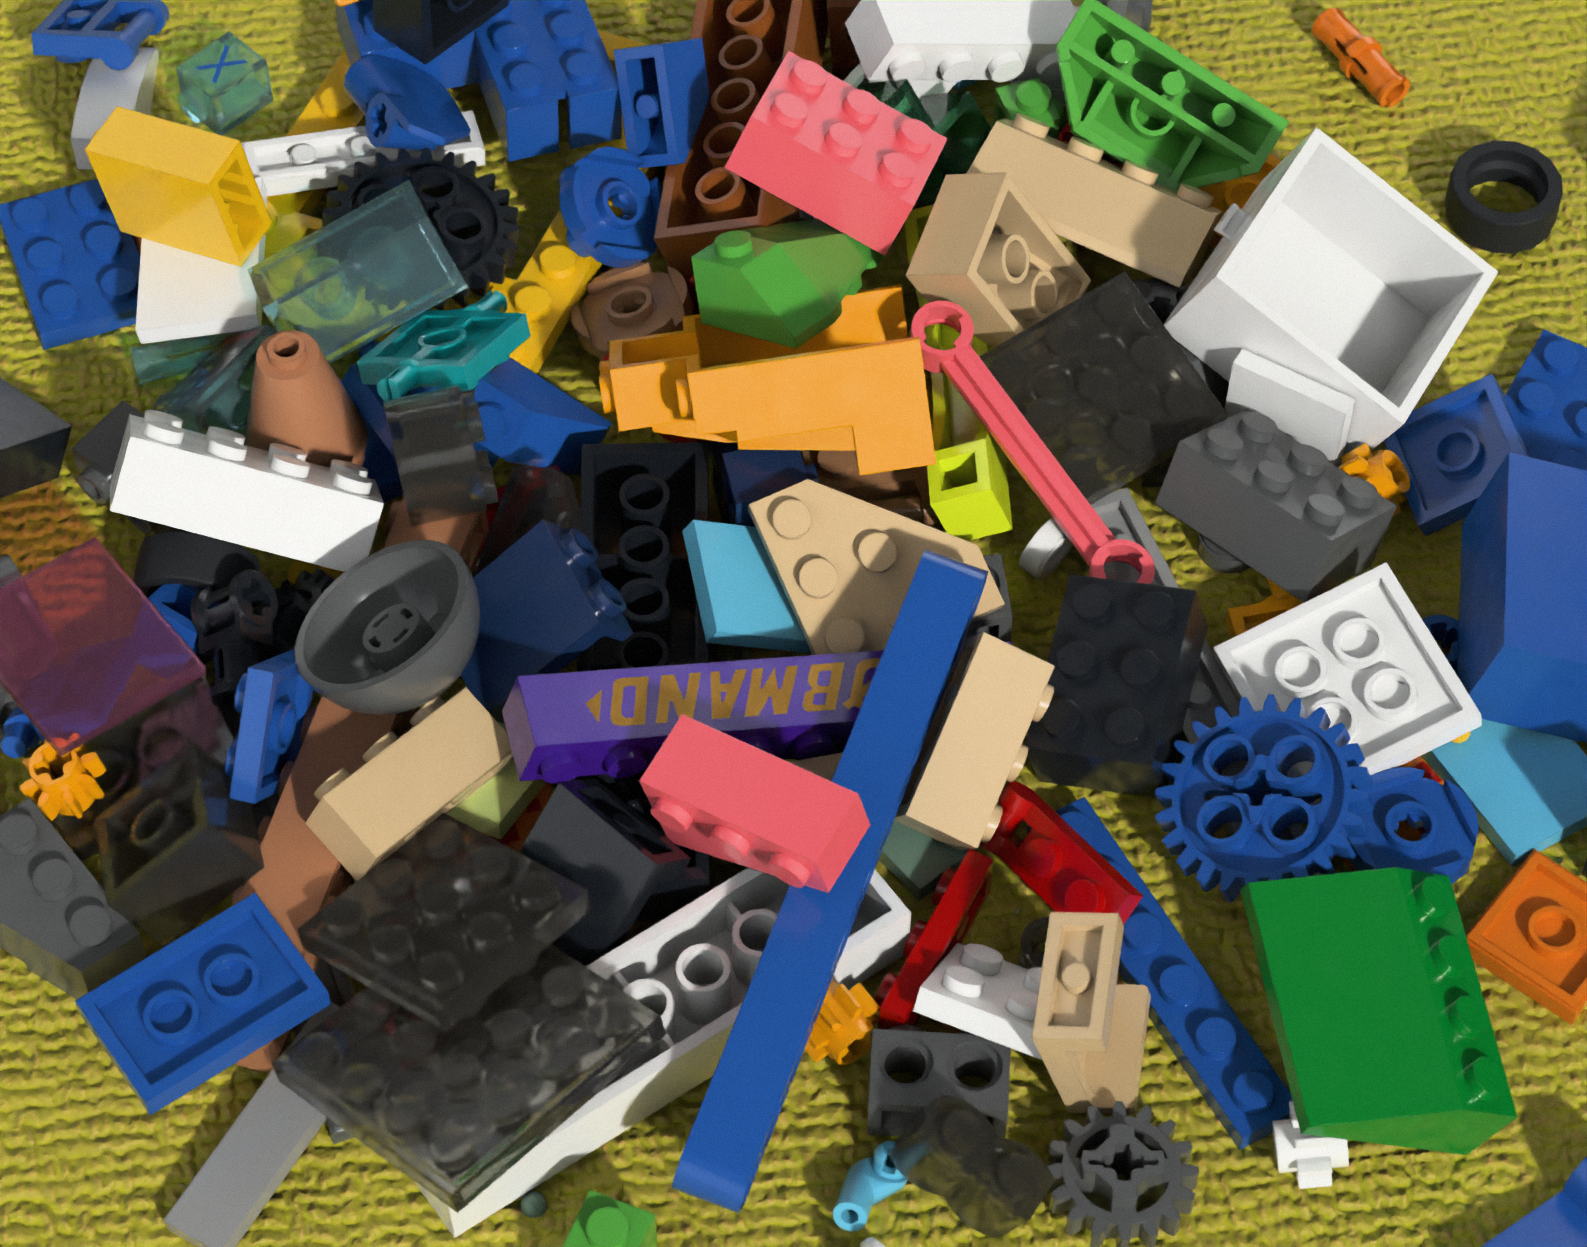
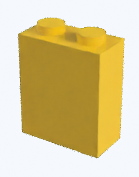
[85,106,272,267]

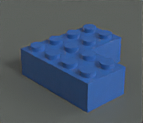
[335,0,622,162]

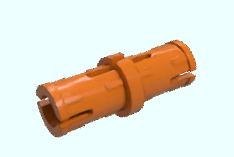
[1311,7,1410,108]

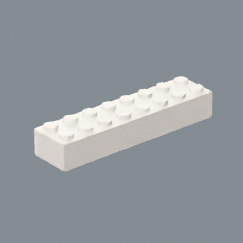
[372,867,911,1238]

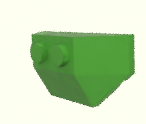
[1055,0,1289,191]

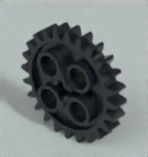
[322,148,520,313]

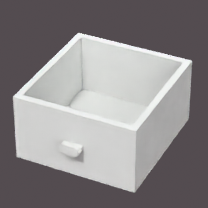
[1161,127,1498,465]

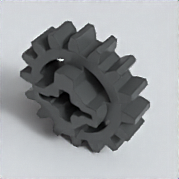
[1044,1101,1199,1247]

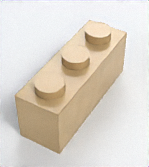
[894,632,1055,851]
[305,688,513,883]

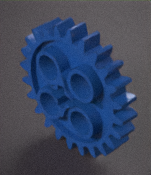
[1155,694,1374,903]

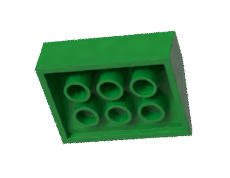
[1240,867,1518,1155]

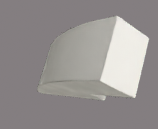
[70,47,159,169]

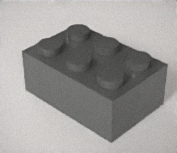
[1155,409,1397,602]

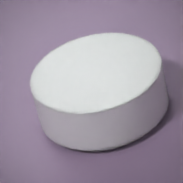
[1019,518,1073,580]

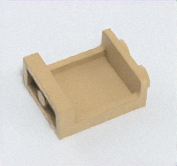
[1032,912,1151,1115]

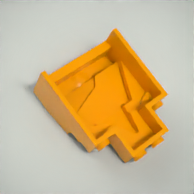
[599,285,936,475]

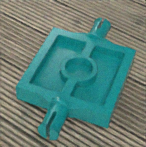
[357,290,531,403]

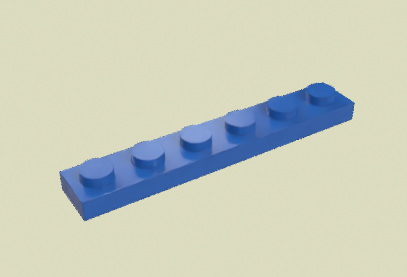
[1027,797,1293,1150]

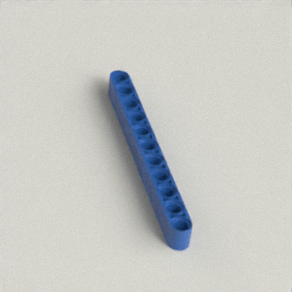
[672,549,988,1213]

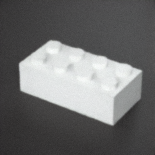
[110,410,384,572]

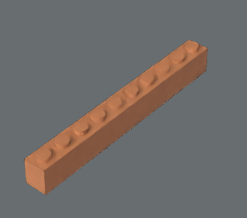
[232,478,489,1073]

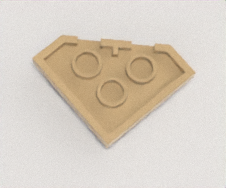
[747,479,1005,655]

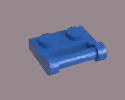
[31,0,170,70]

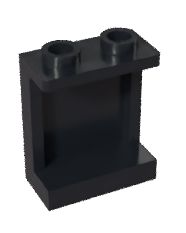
[483,778,691,984]

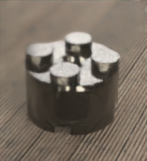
[383,385,499,527]

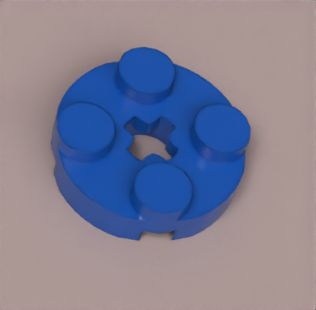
[559,147,663,268]
[1347,767,1479,885]

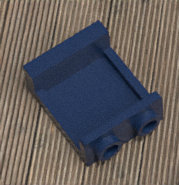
[461,519,633,724]

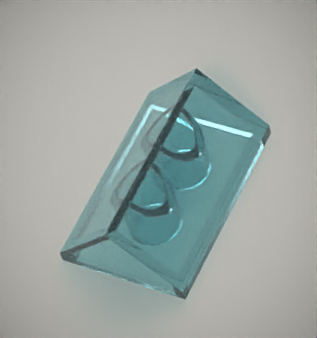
[247,180,468,364]

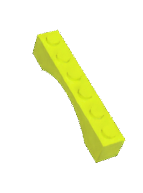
[904,205,1013,541]

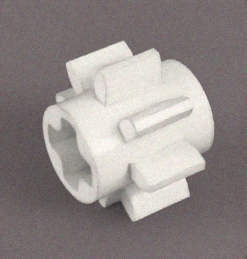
[1272,1101,1349,1189]

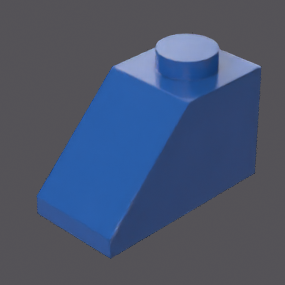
[614,38,710,168]
[455,357,612,476]

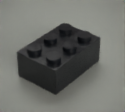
[1025,574,1208,798]

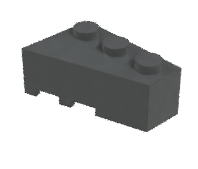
[0,797,147,999]

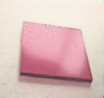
[0,537,206,757]

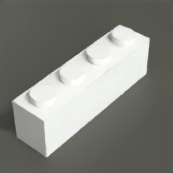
[845,0,1076,83]

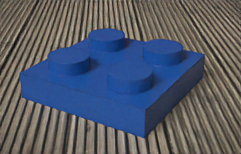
[1384,373,1529,536]
[225,649,313,804]

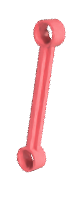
[909,301,1155,585]

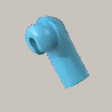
[833,1141,911,1232]

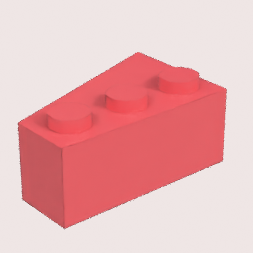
[639,714,870,893]

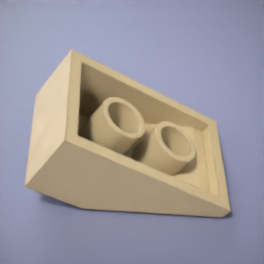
[905,172,1091,380]

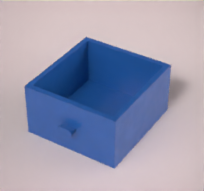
[1457,452,1587,743]

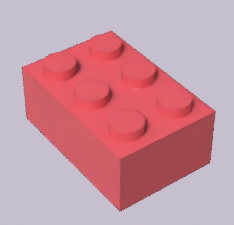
[724,51,948,256]

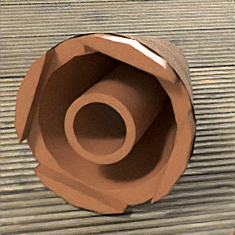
[244,330,368,468]

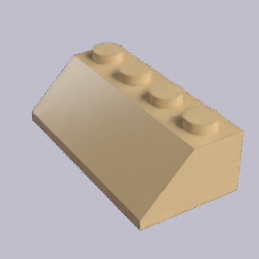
[966,113,1224,288]

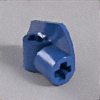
[344,55,471,151]

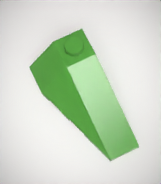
[691,219,900,348]

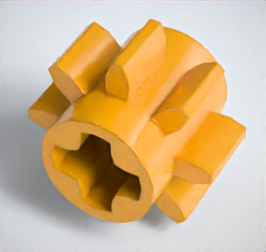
[1338,443,1410,517]
[19,736,107,821]
[805,980,880,1066]

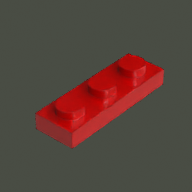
[874,849,994,1030]

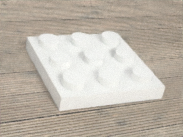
[1213,562,1482,805]

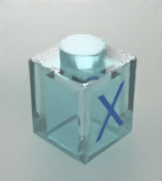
[176,31,273,136]

